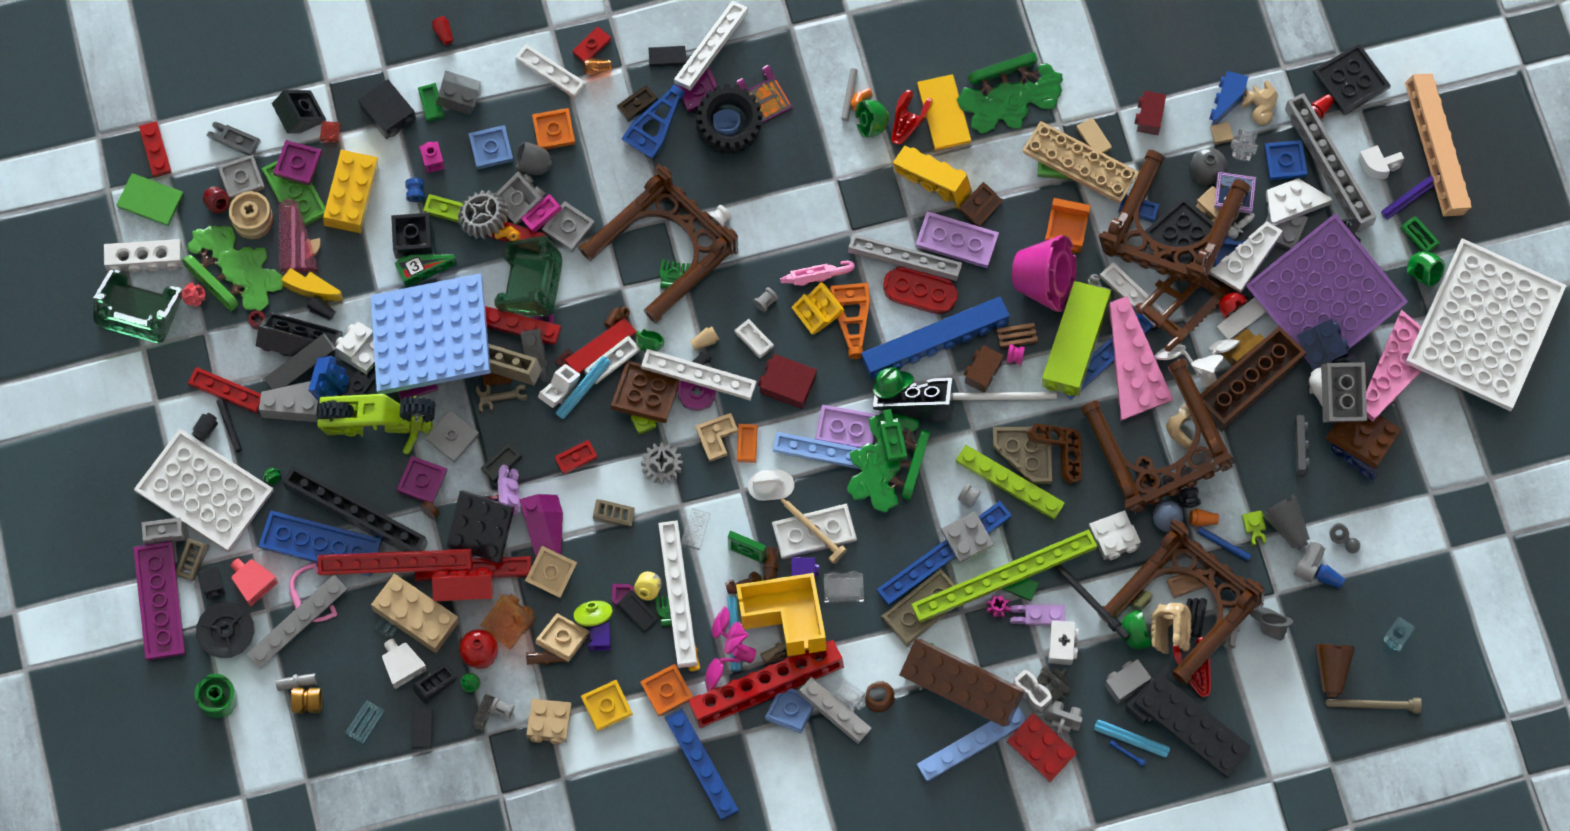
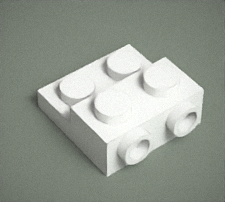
[335,322,375,375]
[1089,510,1141,560]

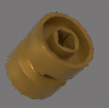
[291,688,322,713]

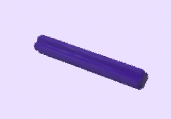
[1381,172,1440,220]

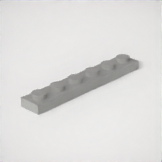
[848,234,962,281]
[247,575,348,669]

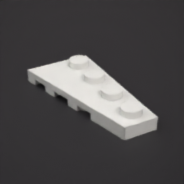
[1209,222,1283,293]

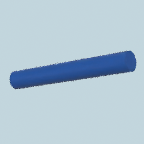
[1197,527,1252,562]

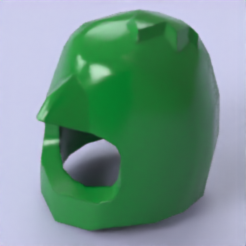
[1407,251,1445,287]

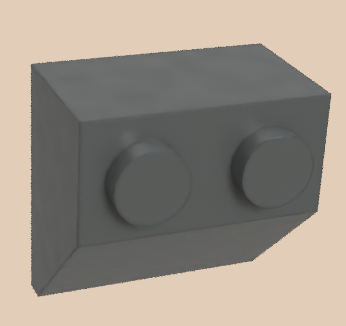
[435,70,481,115]

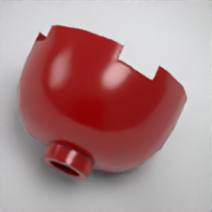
[459,629,499,669]

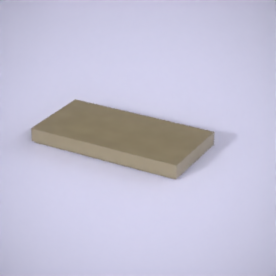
[881,568,955,647]

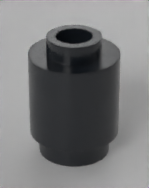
[191,413,218,442]

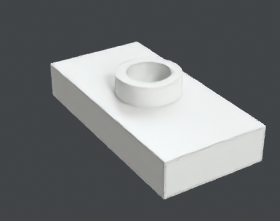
[734,319,774,359]

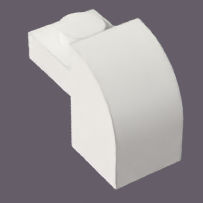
[1358,145,1404,180]
[538,364,580,408]

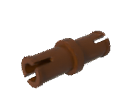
[763,547,779,580]
[526,650,566,665]

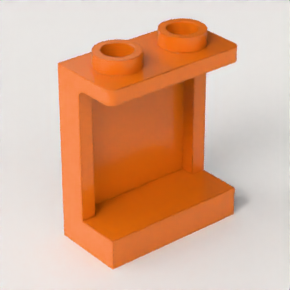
[1045,198,1091,254]

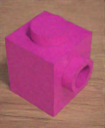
[420,141,445,173]

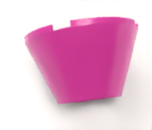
[1012,235,1077,312]

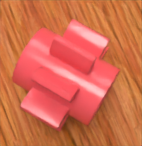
[182,282,205,307]

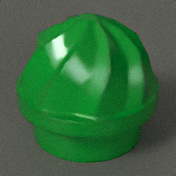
[461,673,481,693]

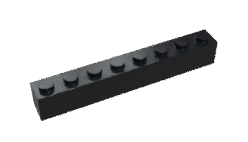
[283,466,428,552]

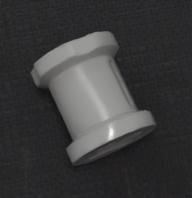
[753,287,778,312]
[489,697,515,721]

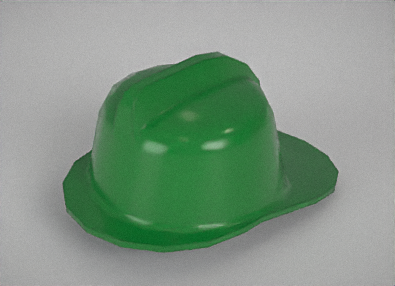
[873,367,914,399]

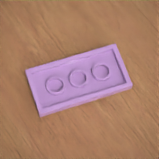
[916,211,999,269]

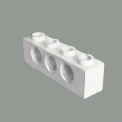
[104,239,183,274]

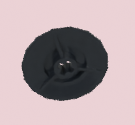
[196,602,254,658]

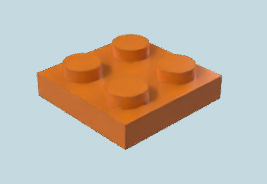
[532,108,575,150]
[640,664,693,717]

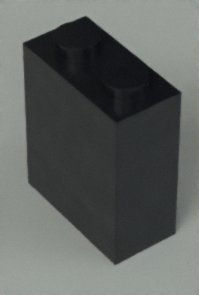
[358,79,416,139]

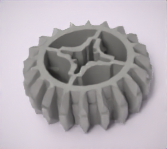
[457,190,509,239]

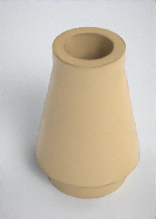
[690,326,719,351]

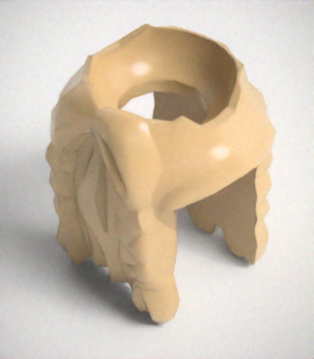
[1166,404,1200,456]
[1151,603,1192,654]

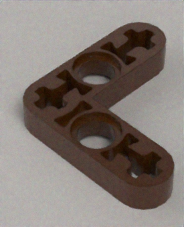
[1027,423,1082,484]

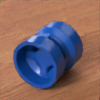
[405,178,425,202]

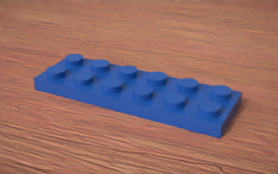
[259,510,382,577]

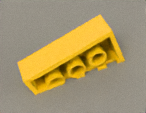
[893,146,973,209]

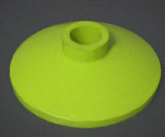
[574,601,613,626]

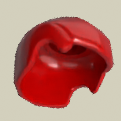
[1219,292,1247,319]

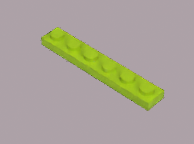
[955,445,1065,520]

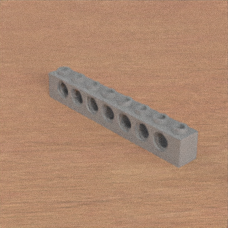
[1285,93,1377,233]

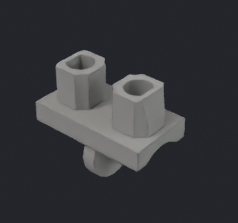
[1045,700,1083,735]

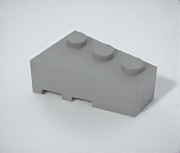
[259,381,320,422]

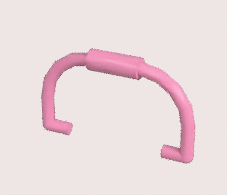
[289,562,337,622]

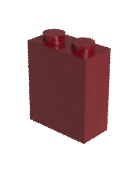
[758,354,817,409]

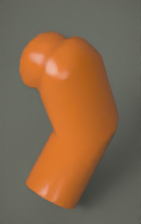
[850,88,873,111]

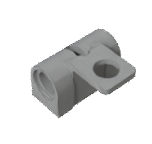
[141,518,185,563]

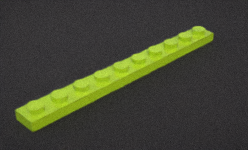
[911,529,1097,623]

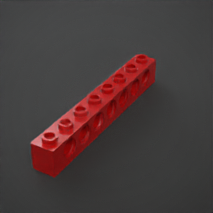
[688,640,844,728]

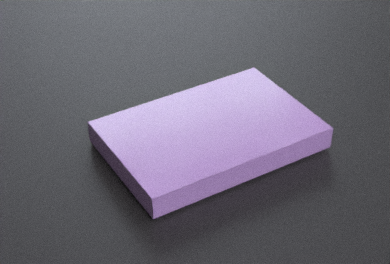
[815,405,877,448]

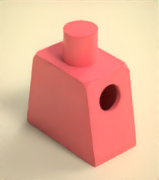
[230,558,278,607]

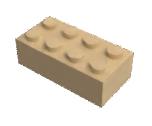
[371,574,459,654]

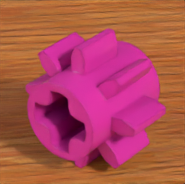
[986,594,1010,619]

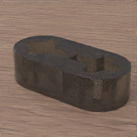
[472,694,496,731]

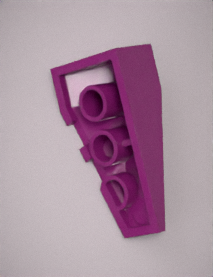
[519,494,563,557]

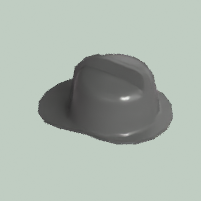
[1250,607,1293,641]

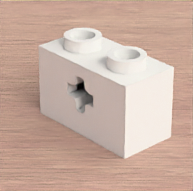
[1048,620,1079,665]

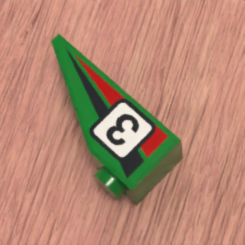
[395,254,457,288]

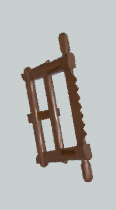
[1135,275,1232,352]

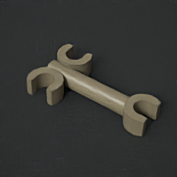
[476,384,527,414]

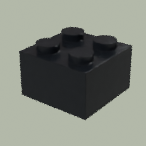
[391,212,433,259]

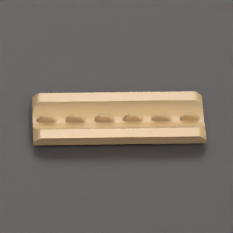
[1022,121,1139,203]

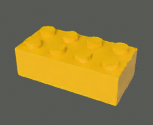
[323,150,378,234]

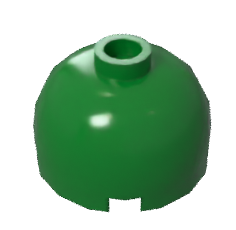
[855,100,890,137]
[1120,609,1152,650]

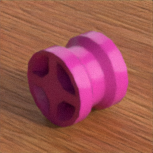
[1006,344,1025,365]

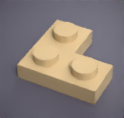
[695,413,738,462]

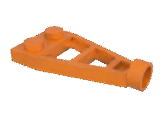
[830,283,870,359]

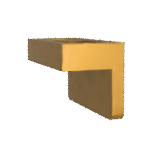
[1220,329,1265,366]

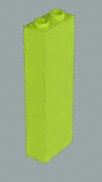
[1042,281,1111,396]

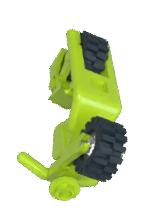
[317,394,436,455]

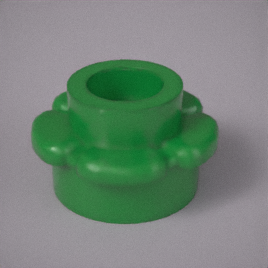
[263,468,282,485]

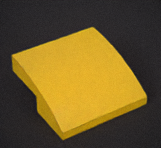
[792,283,845,335]

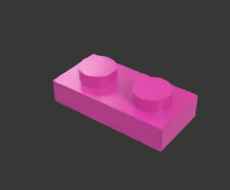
[521,194,562,233]

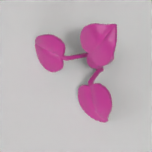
[705,606,756,692]

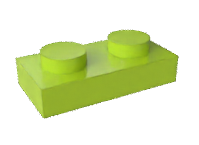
[423,194,463,223]

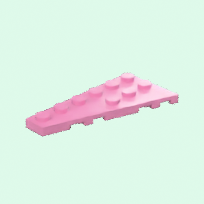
[1109,296,1173,421]
[1366,310,1422,421]

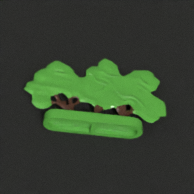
[182,226,284,312]

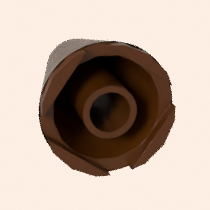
[1315,644,1354,698]

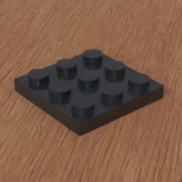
[1312,43,1391,115]
[1144,197,1214,265]
[447,490,515,563]

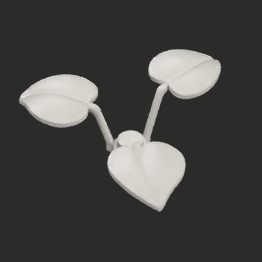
[1154,339,1241,387]

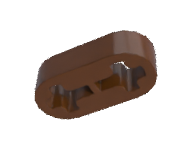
[1135,456,1157,490]

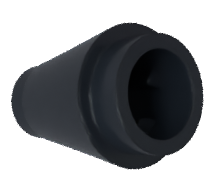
[306,295,336,321]

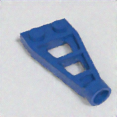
[621,85,685,160]

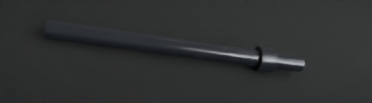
[1053,564,1131,641]

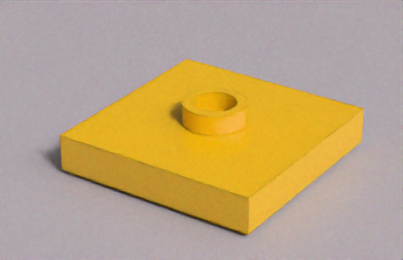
[581,679,633,732]

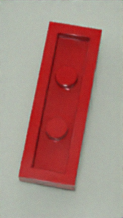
[139,121,172,178]

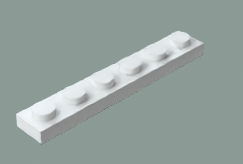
[674,1,748,90]
[641,349,757,401]

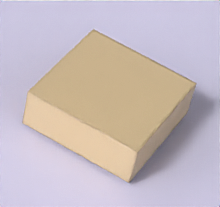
[1210,122,1234,145]

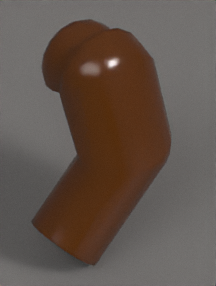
[604,307,630,328]

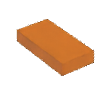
[737,424,758,463]

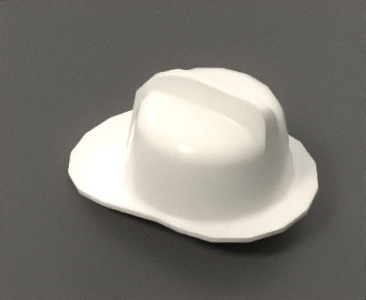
[748,470,794,501]

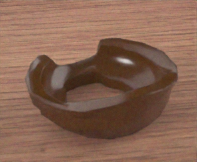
[865,681,895,712]

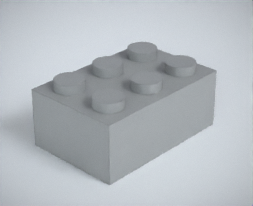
[1321,362,1367,423]

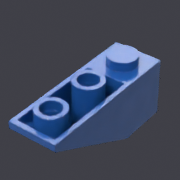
[1209,71,1249,125]

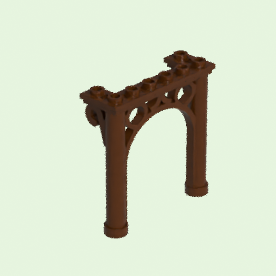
[1099,150,1251,288]
[578,164,738,324]
[1081,358,1235,514]
[1097,519,1264,685]

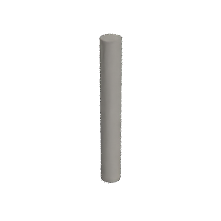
[841,68,858,121]

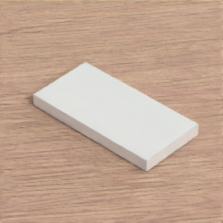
[772,504,857,560]

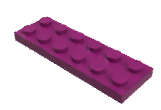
[133,541,186,661]

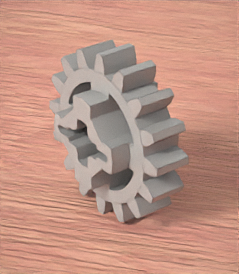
[641,442,683,485]

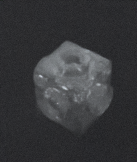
[1230,129,1258,161]

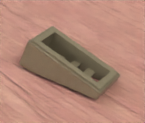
[593,499,635,527]
[176,538,210,581]

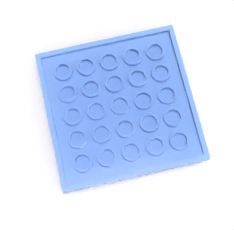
[371,273,491,394]

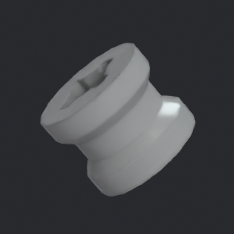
[958,483,981,507]

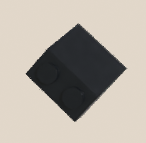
[271,90,326,134]

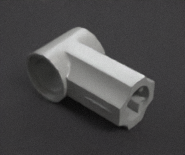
[1293,542,1326,583]

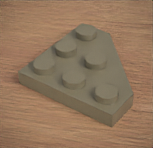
[993,427,1052,484]

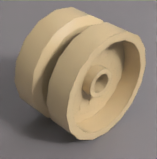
[229,191,274,239]

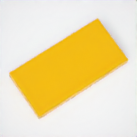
[917,74,971,150]

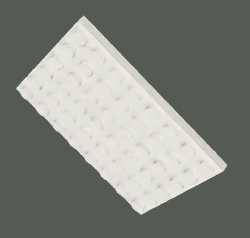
[1405,238,1566,411]

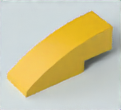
[281,268,343,301]

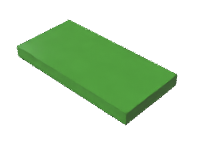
[261,161,325,231]

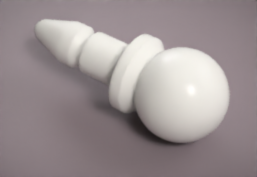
[1227,213,1255,240]

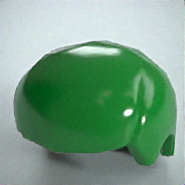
[636,329,665,352]

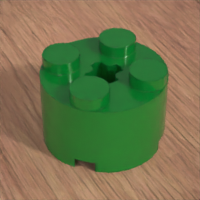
[195,674,238,718]

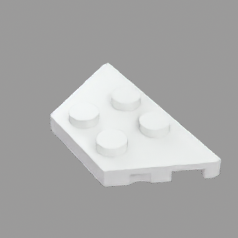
[1266,178,1333,226]

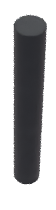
[216,399,242,452]

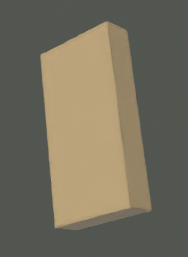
[1076,117,1112,153]

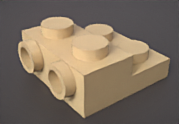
[527,699,572,745]

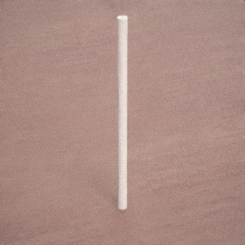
[953,392,1057,400]

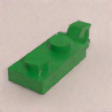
[880,409,907,463]

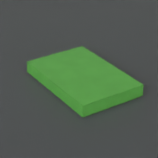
[116,173,184,226]

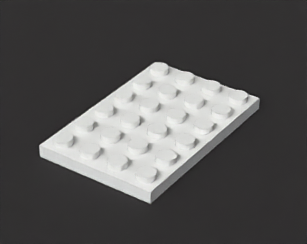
[134,429,274,552]

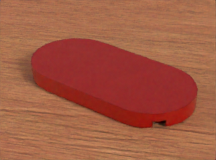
[883,266,958,314]

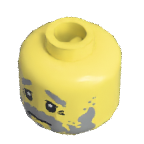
[634,572,662,601]

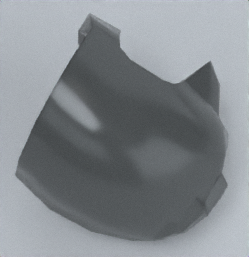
[516,142,553,176]

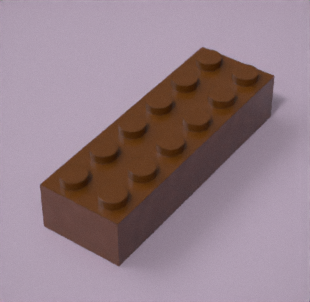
[1200,326,1306,432]
[899,639,1025,727]

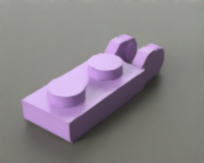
[498,465,520,515]
[1010,605,1065,626]

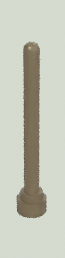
[1325,698,1422,714]

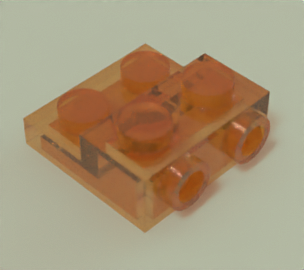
[480,594,537,649]

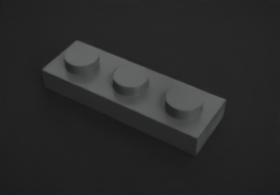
[1294,415,1309,476]

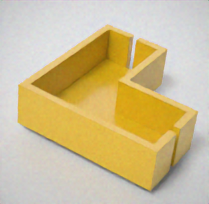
[736,573,826,656]

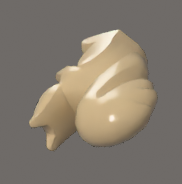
[1242,80,1279,125]

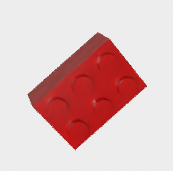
[432,567,494,601]

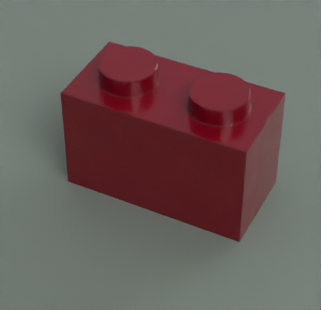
[1134,91,1166,136]

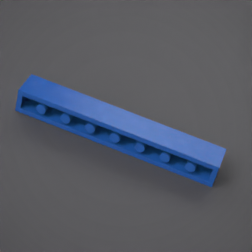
[861,296,1010,379]

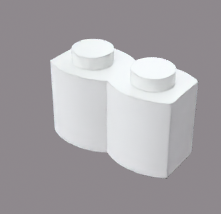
[1013,670,1052,713]

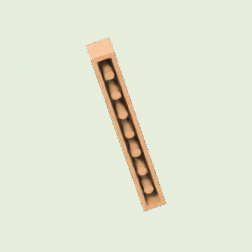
[1405,73,1472,217]

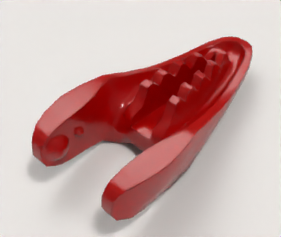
[892,90,933,145]
[1173,637,1211,697]

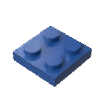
[1264,140,1308,180]

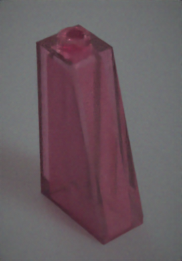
[279,199,319,273]

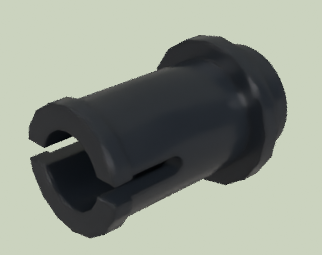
[692,350,712,365]

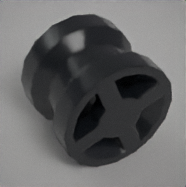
[1180,487,1201,508]

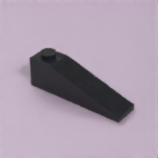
[873,378,953,422]

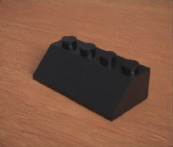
[256,312,343,357]

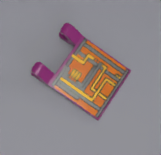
[736,65,793,124]

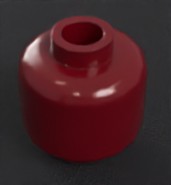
[202,186,230,213]

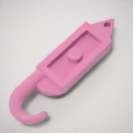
[780,261,855,286]

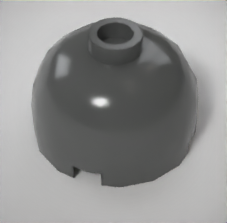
[1190,148,1227,186]

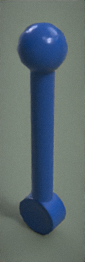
[1109,740,1146,766]

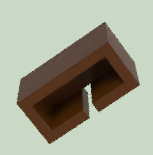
[964,345,1004,393]

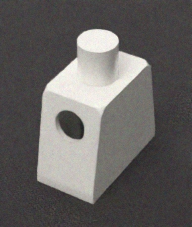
[382,639,427,689]

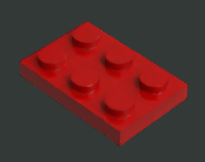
[1006,712,1077,782]

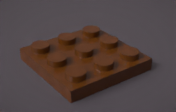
[611,360,681,423]
[1326,415,1402,469]

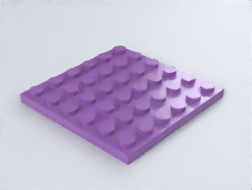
[1246,213,1408,368]

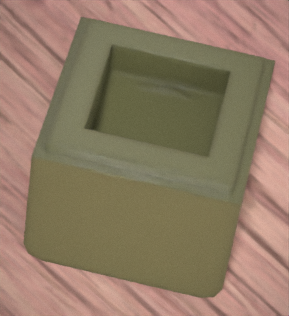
[1130,591,1153,611]

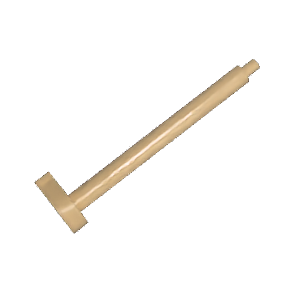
[781,498,847,564]

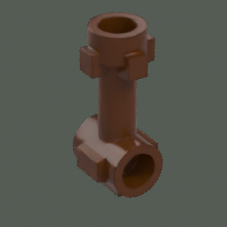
[725,572,762,594]

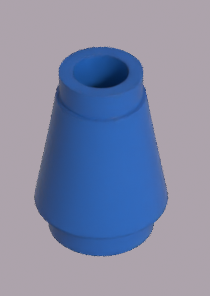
[1314,564,1345,588]

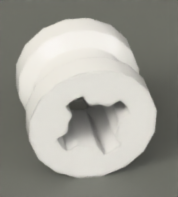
[709,205,732,227]

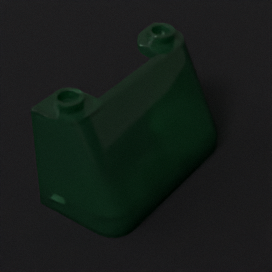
[494,236,563,316]
[93,269,182,343]

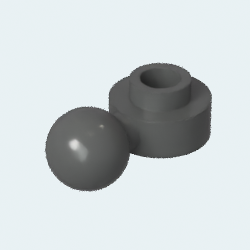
[1329,523,1361,553]

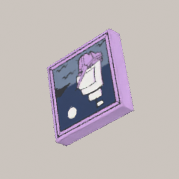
[1214,172,1256,214]

